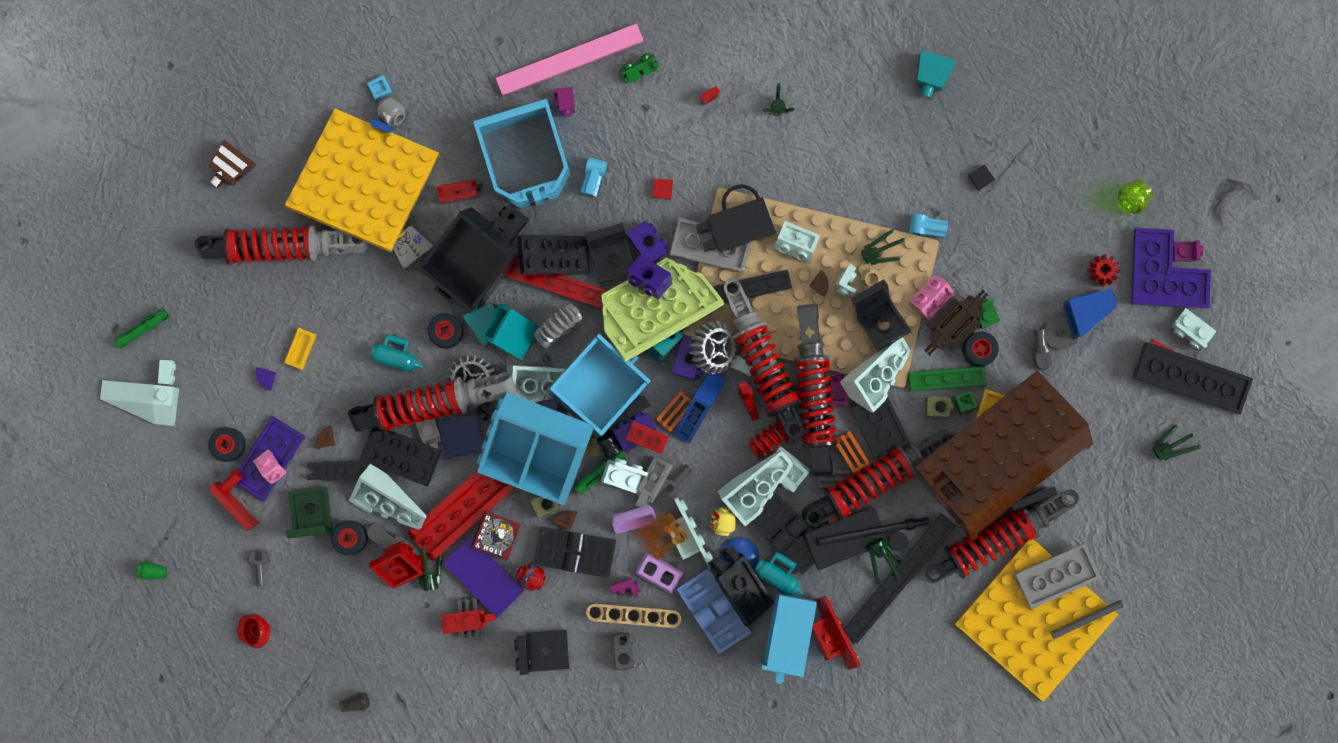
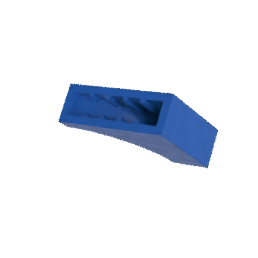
[673,373,726,444]

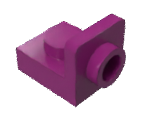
[1173,240,1203,262]
[829,374,849,405]
[610,578,640,598]

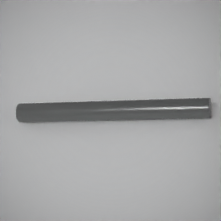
[1050,600,1124,639]

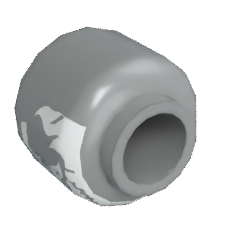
[377,97,405,126]

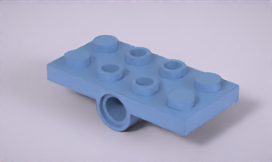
[676,568,751,654]

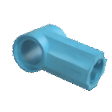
[581,157,608,197]
[908,214,948,238]

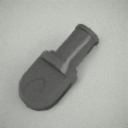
[1032,328,1052,370]

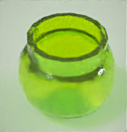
[1117,180,1153,214]

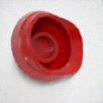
[237,614,271,649]

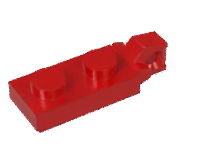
[441,609,496,634]

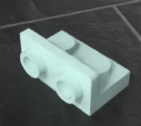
[774,221,820,262]
[834,264,857,297]
[1170,308,1216,350]
[601,458,648,493]

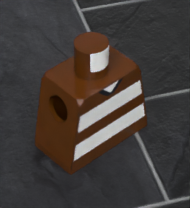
[209,140,256,188]

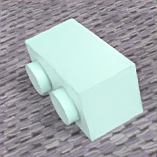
[729,354,753,377]
[158,360,176,385]

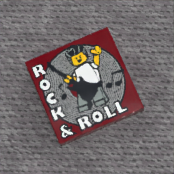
[471,511,521,560]

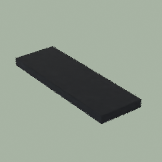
[1132,342,1253,415]

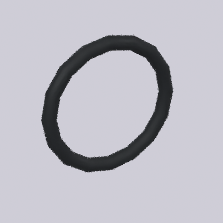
[722,184,760,210]

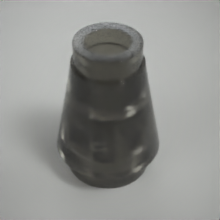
[339,692,370,712]

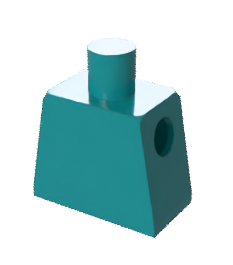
[915,50,956,99]
[463,303,507,347]
[646,327,687,364]

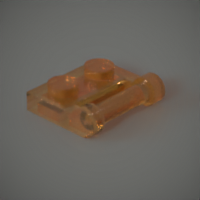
[638,510,687,560]

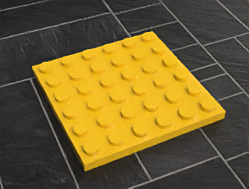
[285,109,439,253]
[955,539,1119,702]

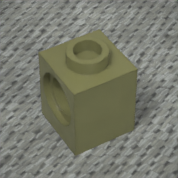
[925,397,954,418]
[531,496,561,518]

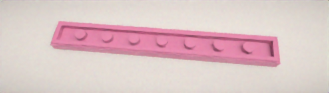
[496,24,644,97]

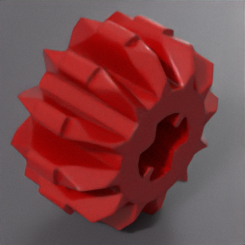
[1087,254,1120,287]

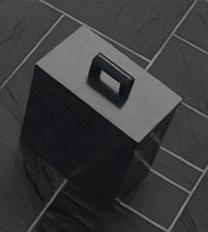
[417,207,519,313]

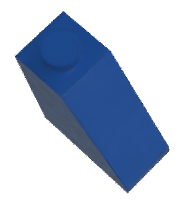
[1063,289,1117,339]

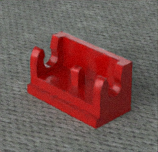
[437,179,479,205]

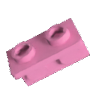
[910,274,956,322]

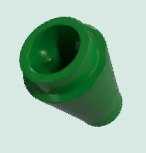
[137,561,167,580]

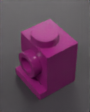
[553,87,575,117]

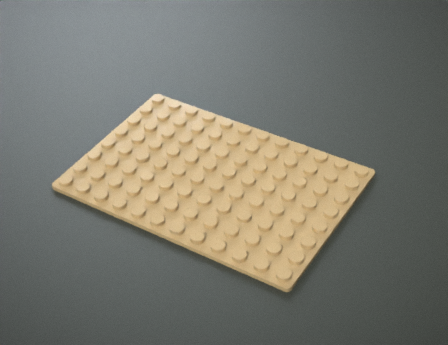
[683,188,939,388]

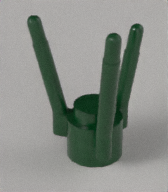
[763,83,795,116]
[861,229,905,266]
[1152,425,1201,461]
[868,537,901,585]
[418,548,442,591]

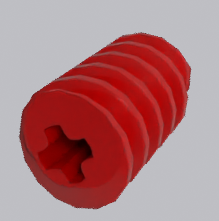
[747,420,787,460]

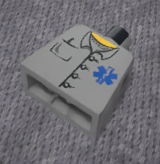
[393,226,433,271]

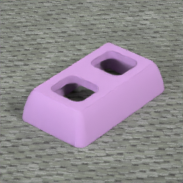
[612,505,657,534]
[635,552,683,594]

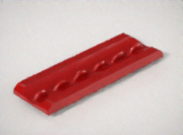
[407,470,516,562]

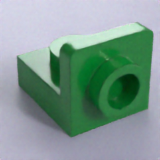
[977,298,1000,329]

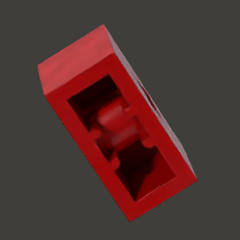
[626,421,669,455]

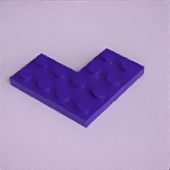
[1131,228,1211,309]

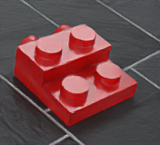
[369,541,424,589]

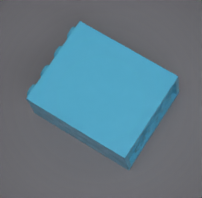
[476,392,594,505]

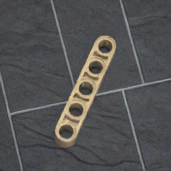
[586,603,681,628]

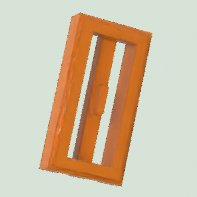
[656,391,692,432]
[835,431,870,473]

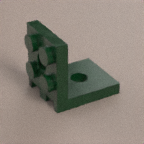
[286,487,333,538]

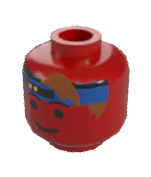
[516,563,546,591]

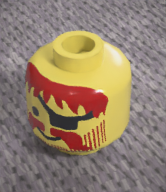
[710,506,736,536]

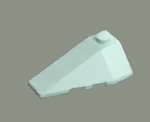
[840,337,911,412]
[507,364,566,403]
[100,380,179,426]
[718,450,793,526]
[349,464,427,530]

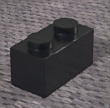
[625,395,650,418]

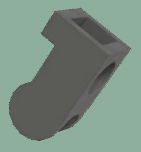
[367,524,406,549]
[614,633,635,671]

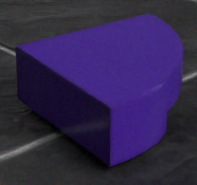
[256,367,276,391]

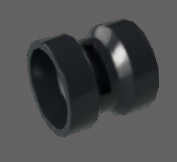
[596,431,622,457]

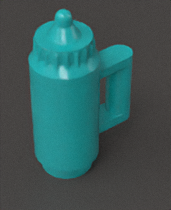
[370,334,423,372]
[754,551,803,596]

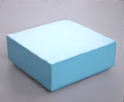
[367,75,393,101]

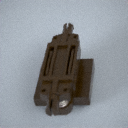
[924,290,988,356]

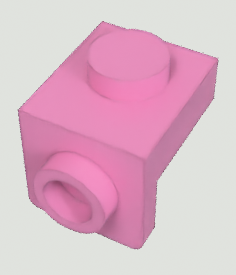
[253,449,286,484]

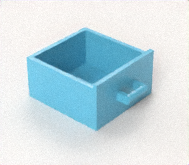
[546,334,651,437]
[759,592,817,684]

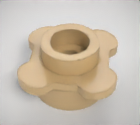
[861,269,882,289]

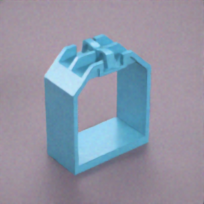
[473,99,570,209]

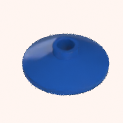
[720,537,759,570]

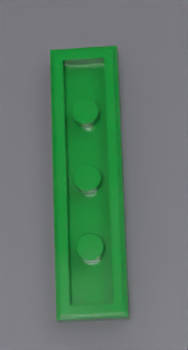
[908,366,986,392]

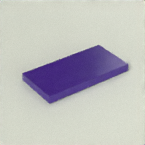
[236,416,306,501]
[443,536,525,618]

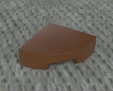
[809,270,829,297]
[316,426,336,449]
[553,511,578,530]

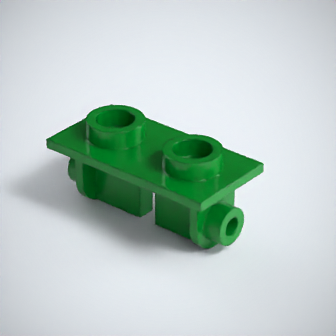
[619,53,660,83]

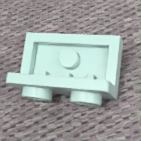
[776,446,811,492]

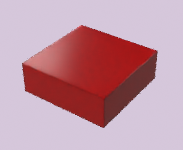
[700,86,720,105]
[652,178,673,200]

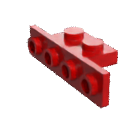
[811,596,861,670]

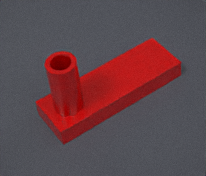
[208,470,259,531]

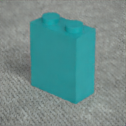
[481,303,540,360]

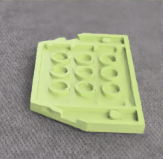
[602,258,724,362]

